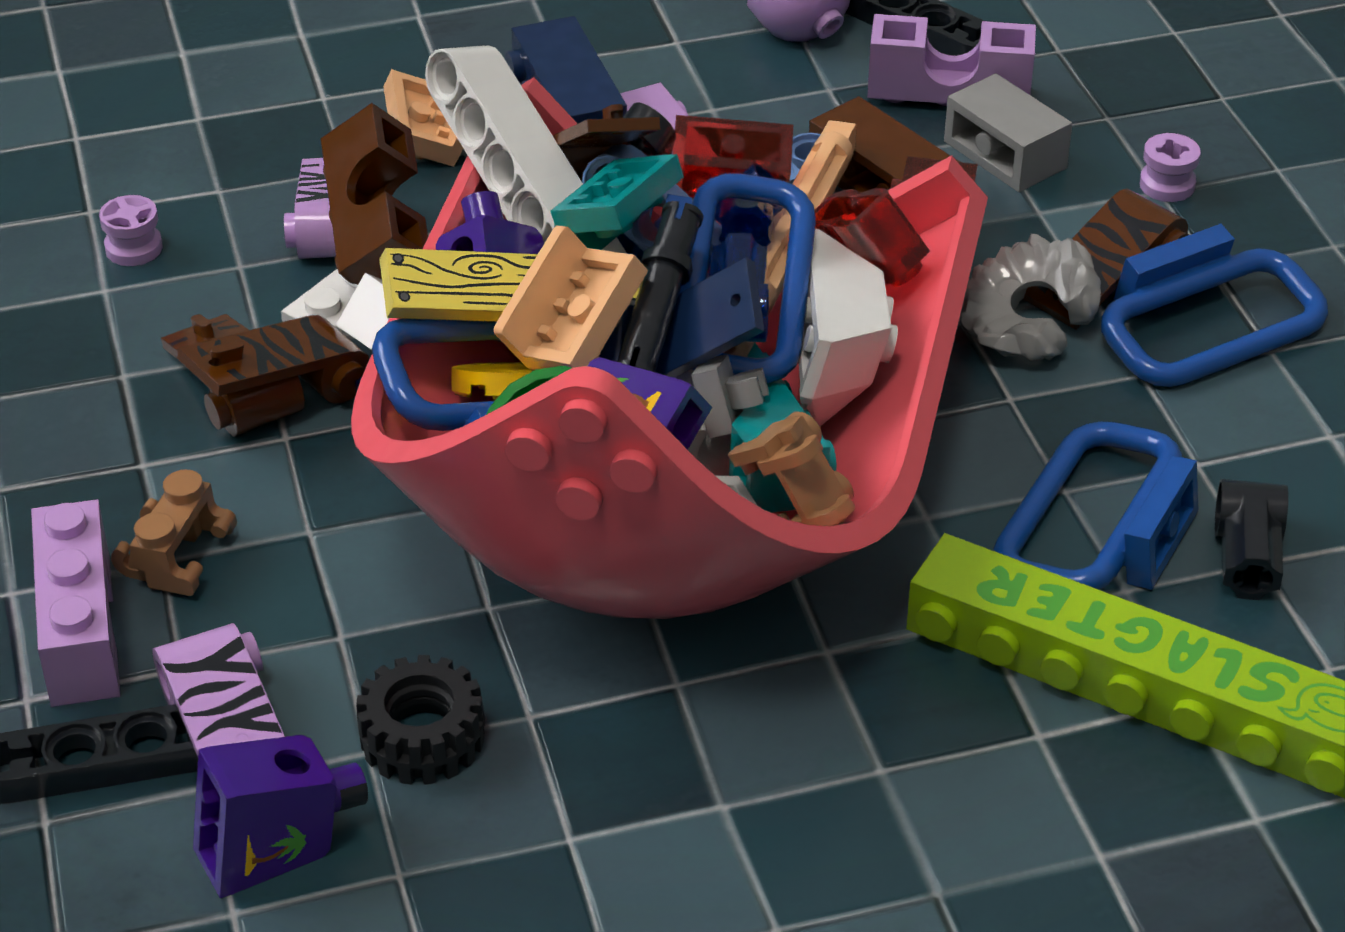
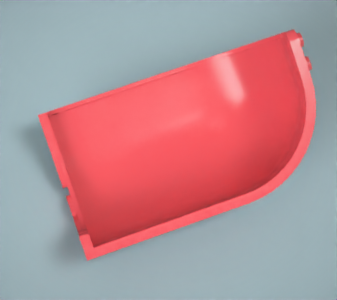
[351,77,988,619]

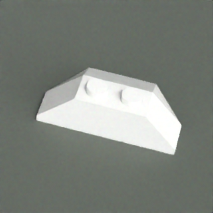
[798,229,898,426]

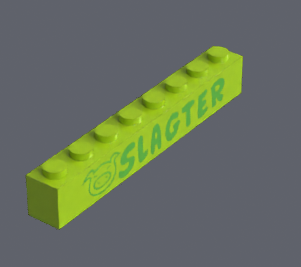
[906,533,1345,798]

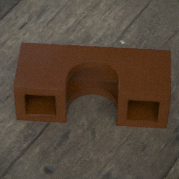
[321,103,428,285]

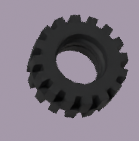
[356,655,485,785]

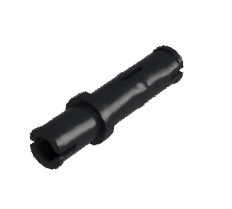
[616,201,704,372]

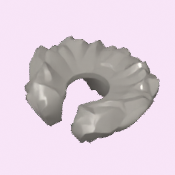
[959,234,1101,361]

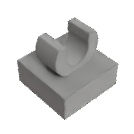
[691,354,769,438]

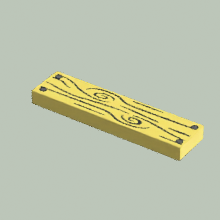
[379,248,639,322]

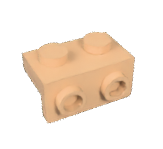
[383,69,463,167]
[494,226,648,370]

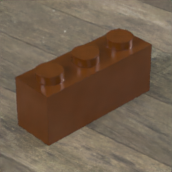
[809,96,975,204]

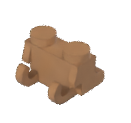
[728,412,855,526]
[111,469,237,596]

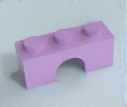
[867,14,1036,106]
[31,499,120,707]

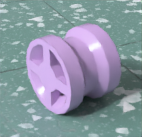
[1140,133,1201,202]
[99,195,163,266]

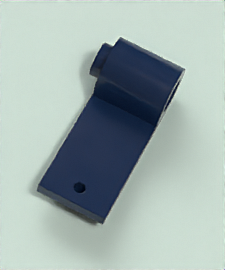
[599,257,764,378]

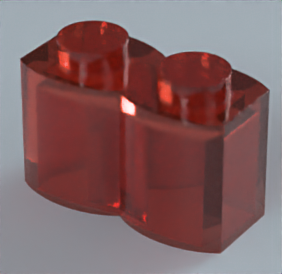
[815,188,930,287]

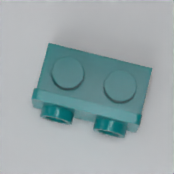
[551,154,684,250]

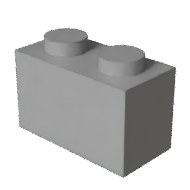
[944,73,1073,192]

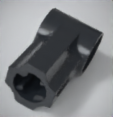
[1214,479,1288,600]

